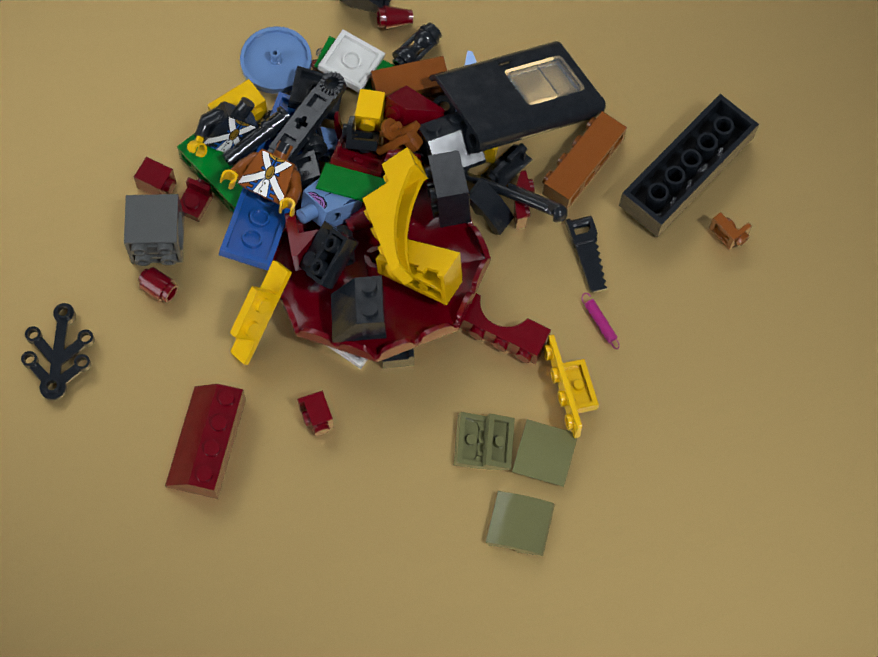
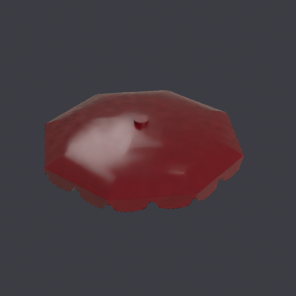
[273,169,491,362]

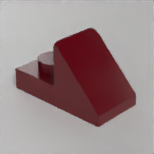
[285,213,319,271]

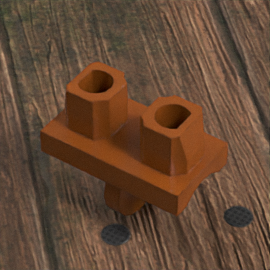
[376,118,424,156]

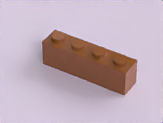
[542,111,627,210]

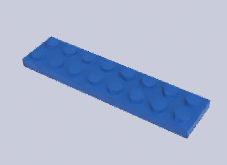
[219,92,321,271]

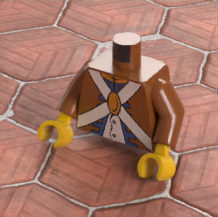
[220,140,302,217]

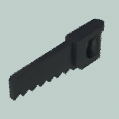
[565,215,607,293]

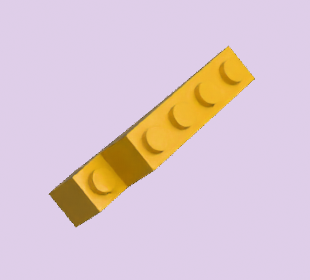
[363,147,428,285]

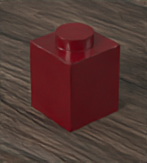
[134,157,177,195]

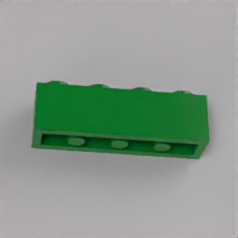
[177,133,243,214]

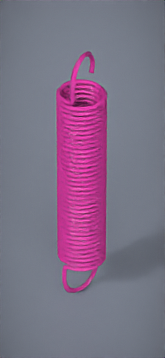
[582,293,619,349]

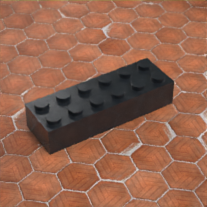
[619,94,759,237]

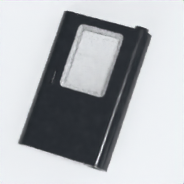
[429,41,606,154]

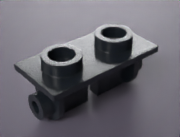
[481,143,532,186]

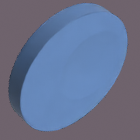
[240,27,312,94]

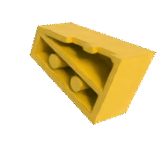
[376,239,462,305]

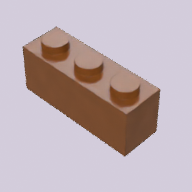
[370,56,447,105]

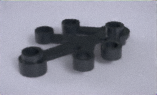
[21,303,95,401]

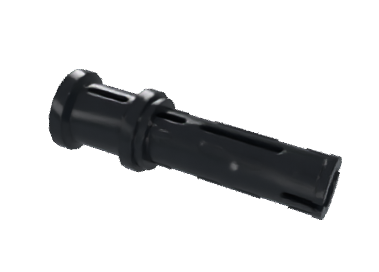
[222,106,291,168]

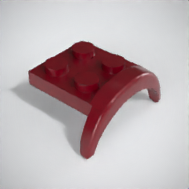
[330,111,387,177]

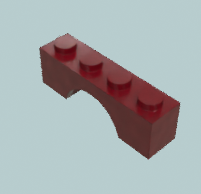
[460,293,551,365]

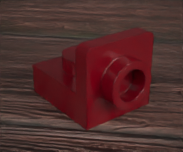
[180,177,213,222]

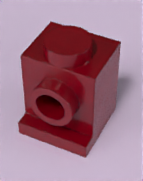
[297,390,334,436]

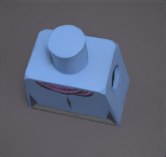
[296,179,362,227]

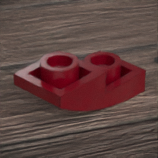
[514,170,535,230]

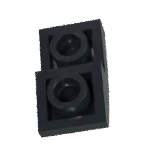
[469,179,514,235]

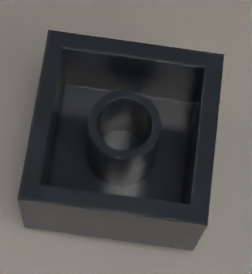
[424,150,471,228]

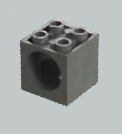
[124,194,185,266]

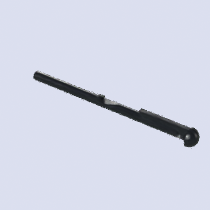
[402,144,568,223]

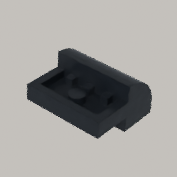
[299,221,359,289]

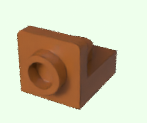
[709,212,752,250]

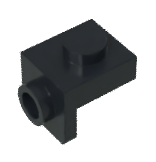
[342,116,380,153]

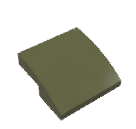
[454,412,515,470]
[512,419,577,487]
[486,491,555,556]

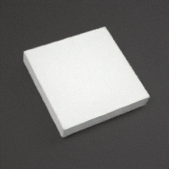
[318,30,385,93]

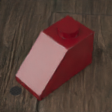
[383,85,445,127]

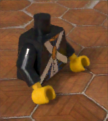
[187,97,259,157]

